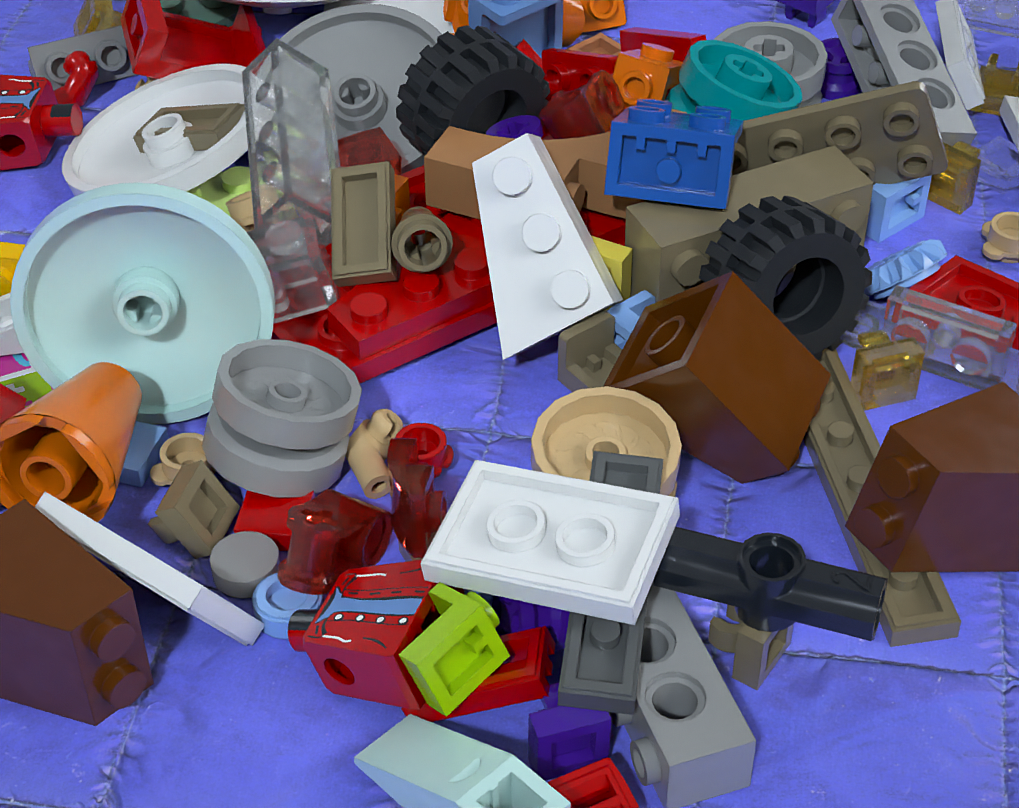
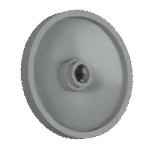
[256,4,442,193]

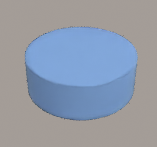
[252,570,324,639]

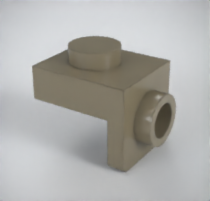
[557,310,622,392]

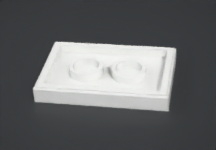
[420,460,680,625]
[35,491,264,646]

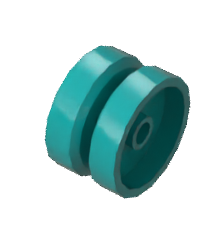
[665,40,803,121]

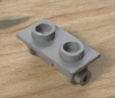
[27,25,137,90]

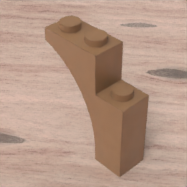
[424,109,687,220]

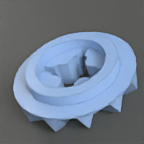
[864,239,947,299]

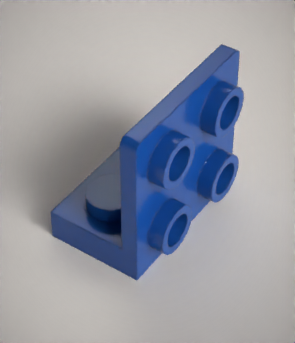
[604,99,744,210]

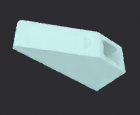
[354,714,571,808]

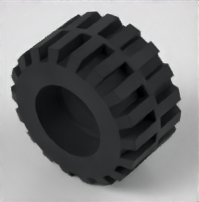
[396,26,550,156]
[699,196,872,360]

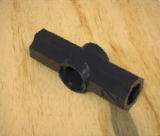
[654,527,888,641]

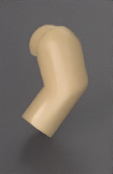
[345,409,404,499]

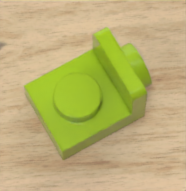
[399,582,510,717]

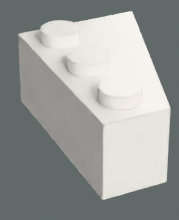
[472,133,623,360]

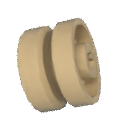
[531,386,682,497]

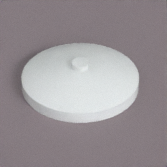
[62,64,272,196]

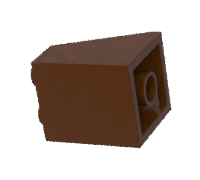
[603,271,831,484]
[845,382,1019,572]
[0,499,154,726]

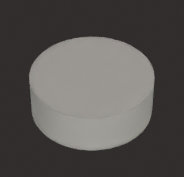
[210,531,281,598]

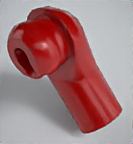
[54,50,99,107]

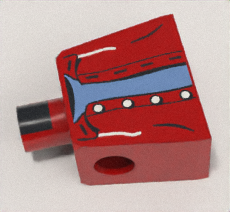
[0,75,83,171]
[288,559,465,710]

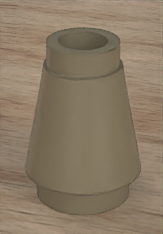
[391,206,453,273]

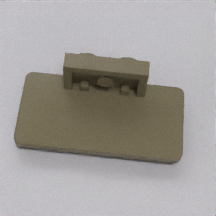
[731,81,948,185]

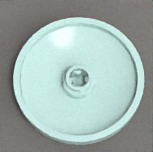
[10,183,275,425]

